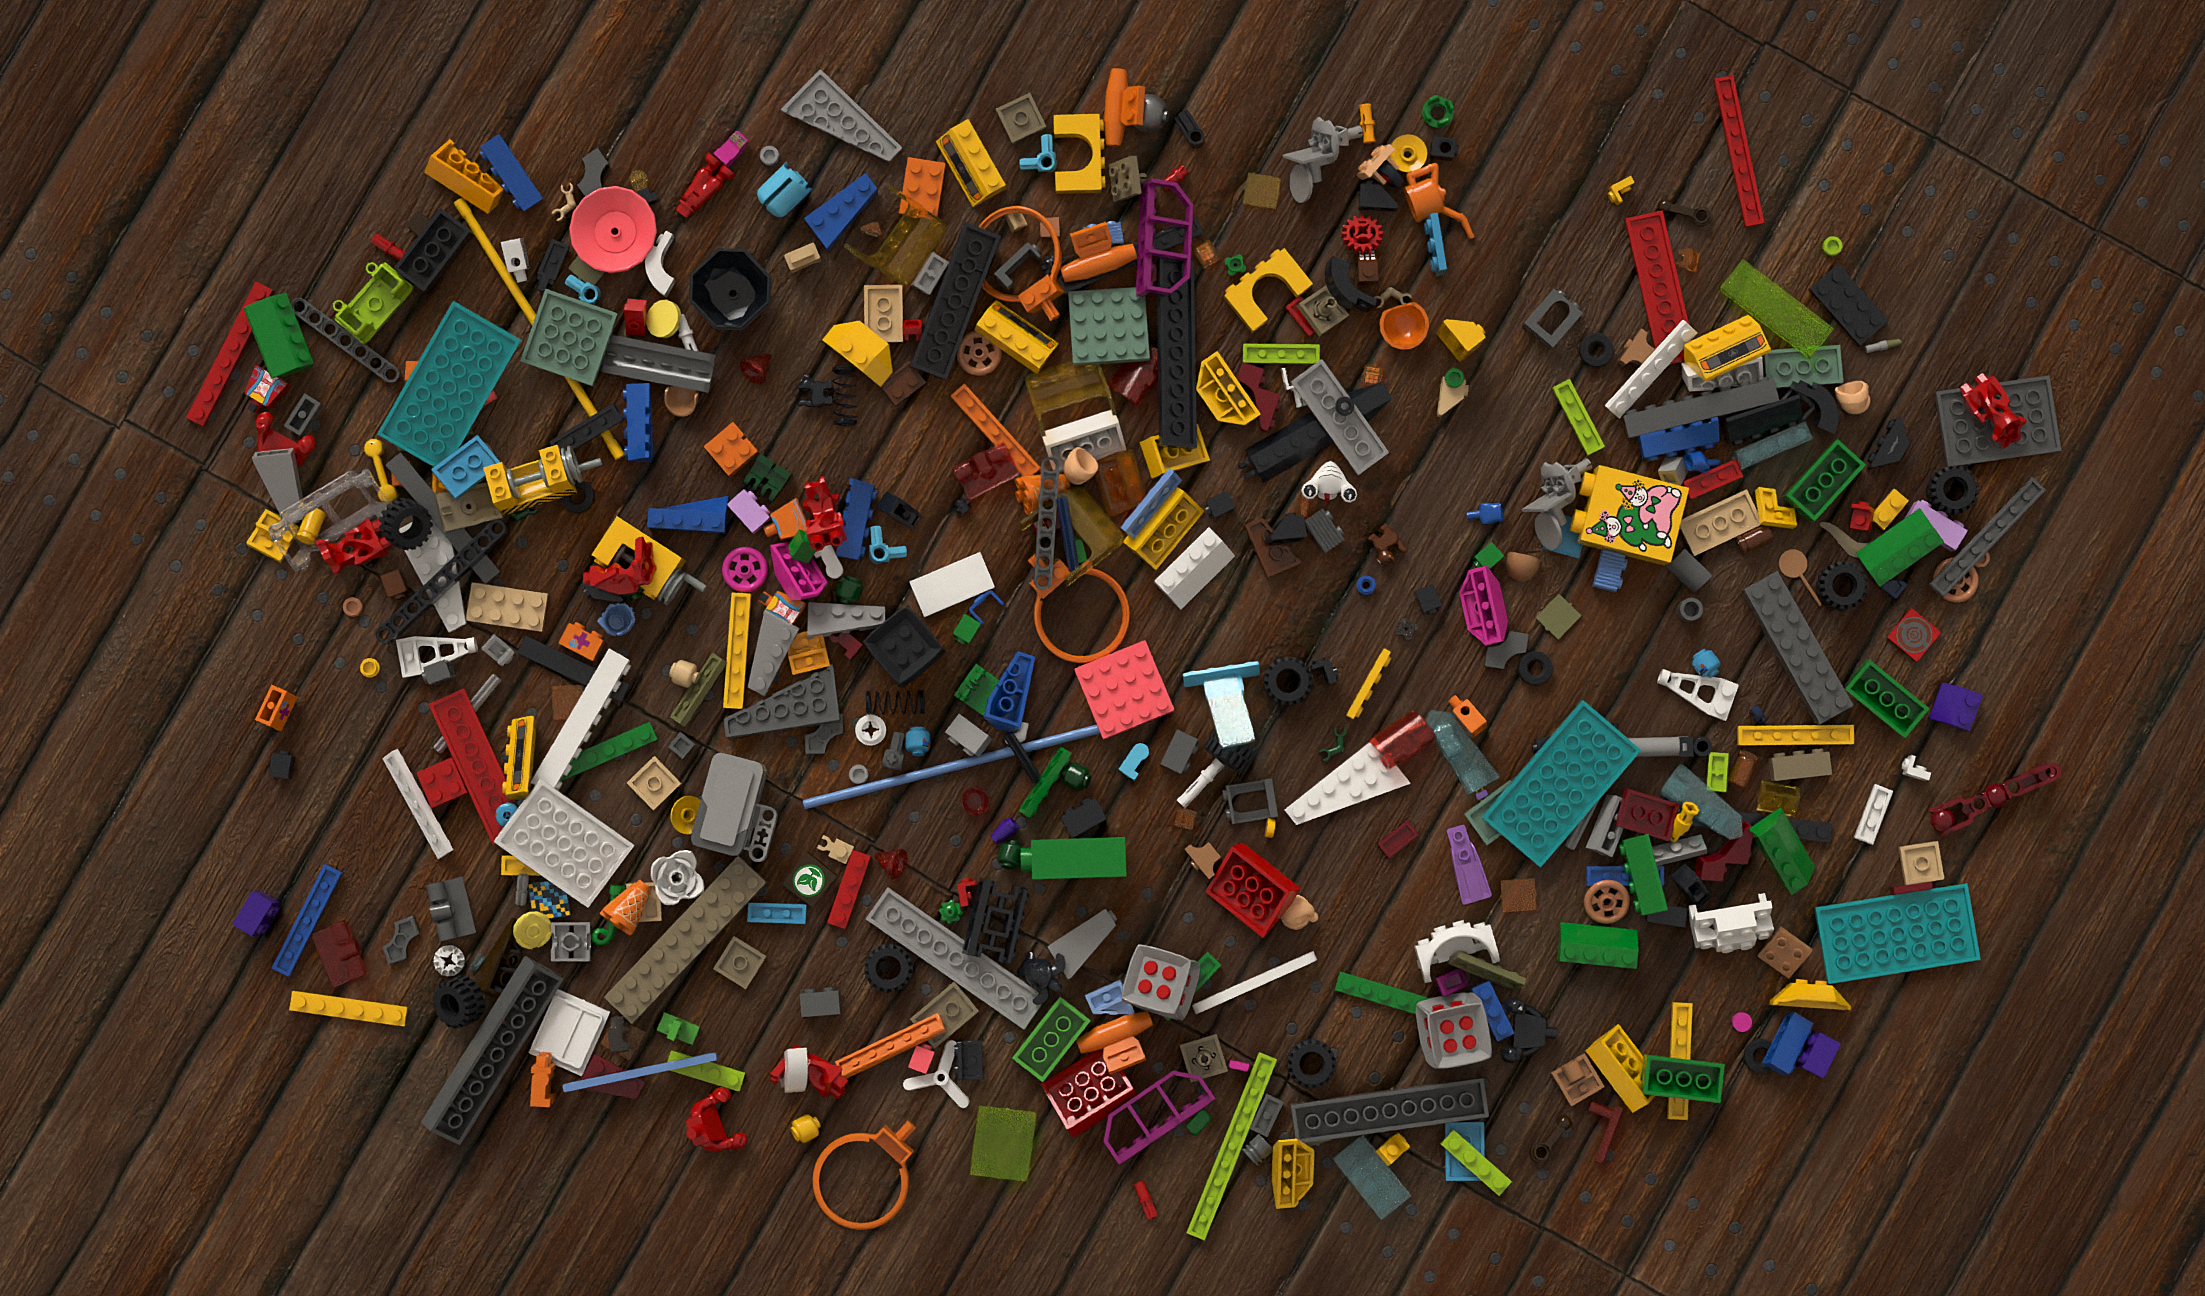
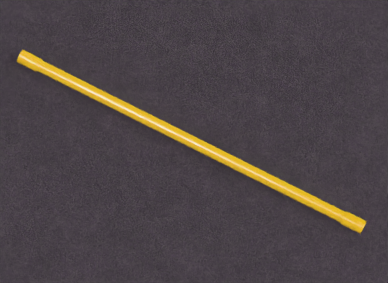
[454,198,625,460]

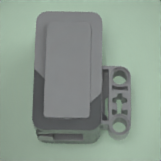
[691,753,778,862]

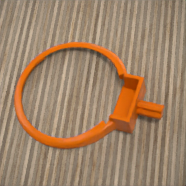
[979,206,1065,321]
[1027,554,1130,663]
[813,1120,916,1230]

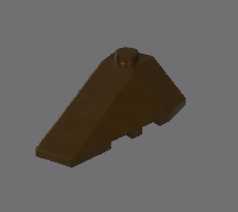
[475,918,525,999]

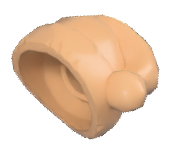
[1835,381,1870,415]
[1063,447,1099,485]
[1280,895,1318,930]

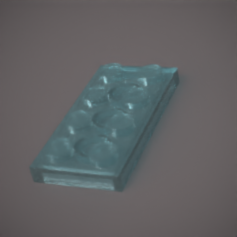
[1332,1135,1411,1220]

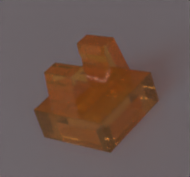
[1676,247,1700,272]
[1174,807,1197,830]

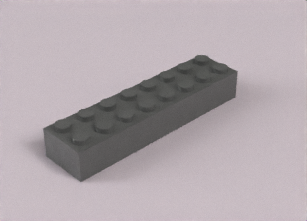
[1740,571,1854,725]

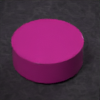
[1731,1012,1752,1032]

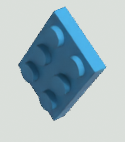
[1424,213,1447,276]
[431,435,500,500]
[1445,1122,1485,1181]

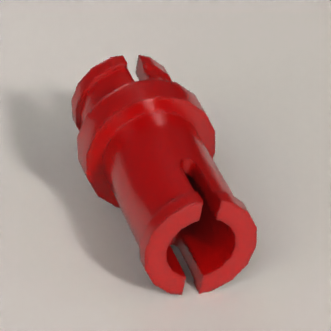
[1163,164,1189,192]

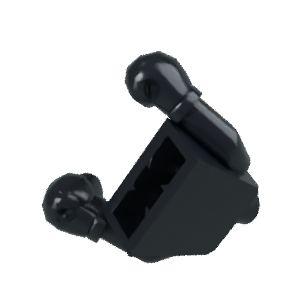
[1500,997,1557,1063]

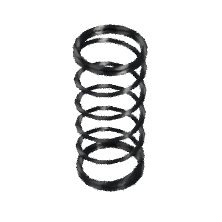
[832,366,858,426]
[866,690,925,715]

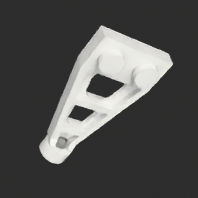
[396,636,478,678]
[1657,669,1739,721]

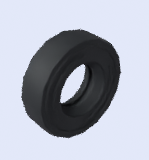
[1579,333,1614,368]
[560,480,595,514]
[1518,651,1553,686]
[1744,1039,1772,1074]

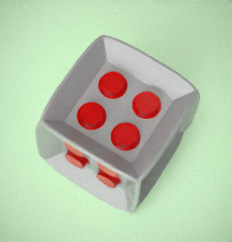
[1121,944,1200,1021]
[1416,992,1492,1069]

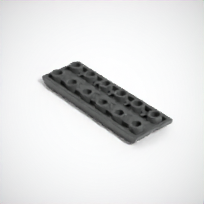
[599,335,716,393]

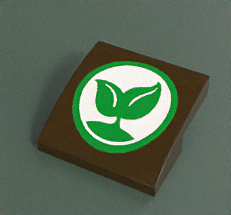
[782,852,838,908]

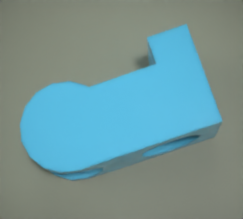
[1118,743,1149,780]

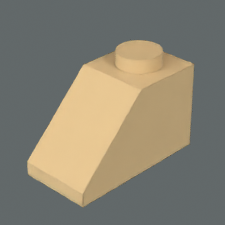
[1437,377,1469,417]

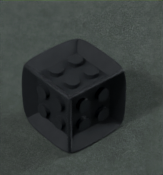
[862,605,946,689]

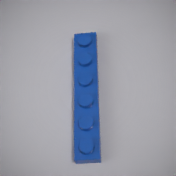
[272,864,343,977]

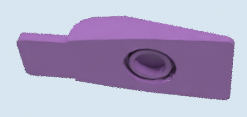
[1446,825,1492,905]

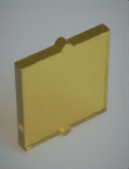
[1243,173,1281,210]

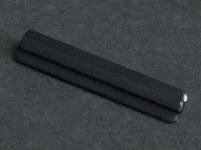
[1004,732,1041,783]

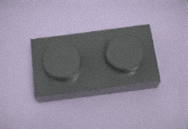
[1250,1093,1284,1137]

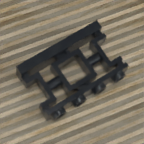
[962,877,1029,964]

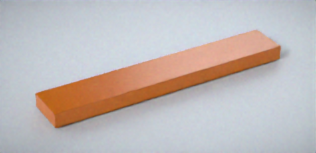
[950,383,1041,476]
[835,1013,946,1079]

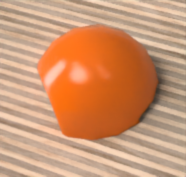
[1380,302,1429,350]

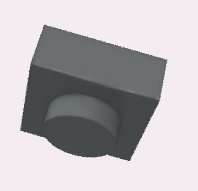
[668,732,696,759]

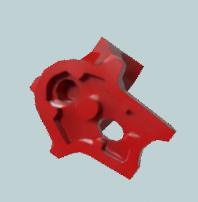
[1960,373,2027,449]
[802,476,847,552]
[315,518,393,575]
[583,537,657,595]
[770,1045,848,1100]

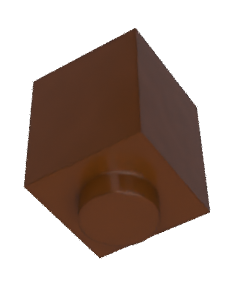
[380,569,410,600]

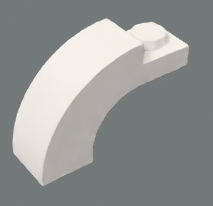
[645,231,676,298]
[780,1048,808,1093]

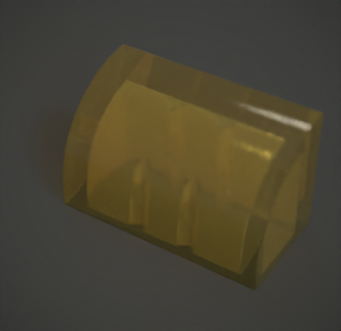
[1756,781,1800,817]

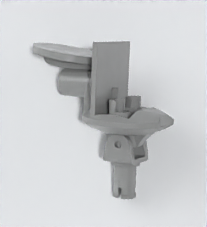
[1283,117,1363,203]
[1522,459,1592,550]

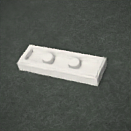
[1854,784,1893,845]

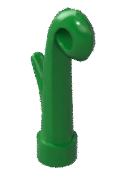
[592,884,626,946]

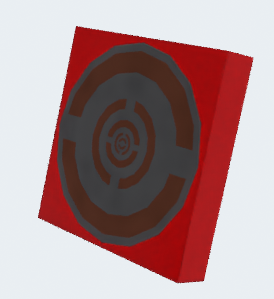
[1886,608,1941,662]

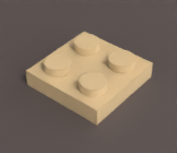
[627,756,682,811]
[1898,841,1944,885]

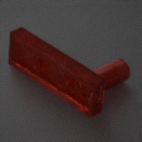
[1588,1101,1623,1163]

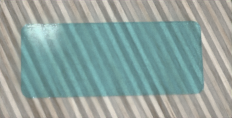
[1203,673,1255,748]

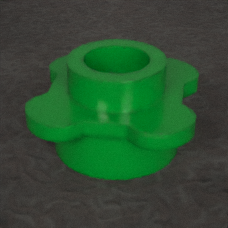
[1225,254,1246,276]

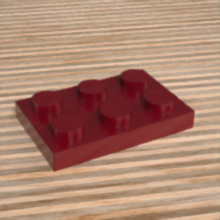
[1615,788,1679,841]

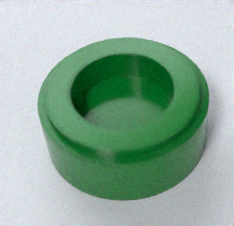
[1444,368,1464,388]

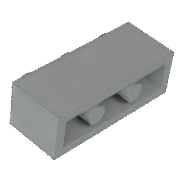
[1586,794,1624,857]

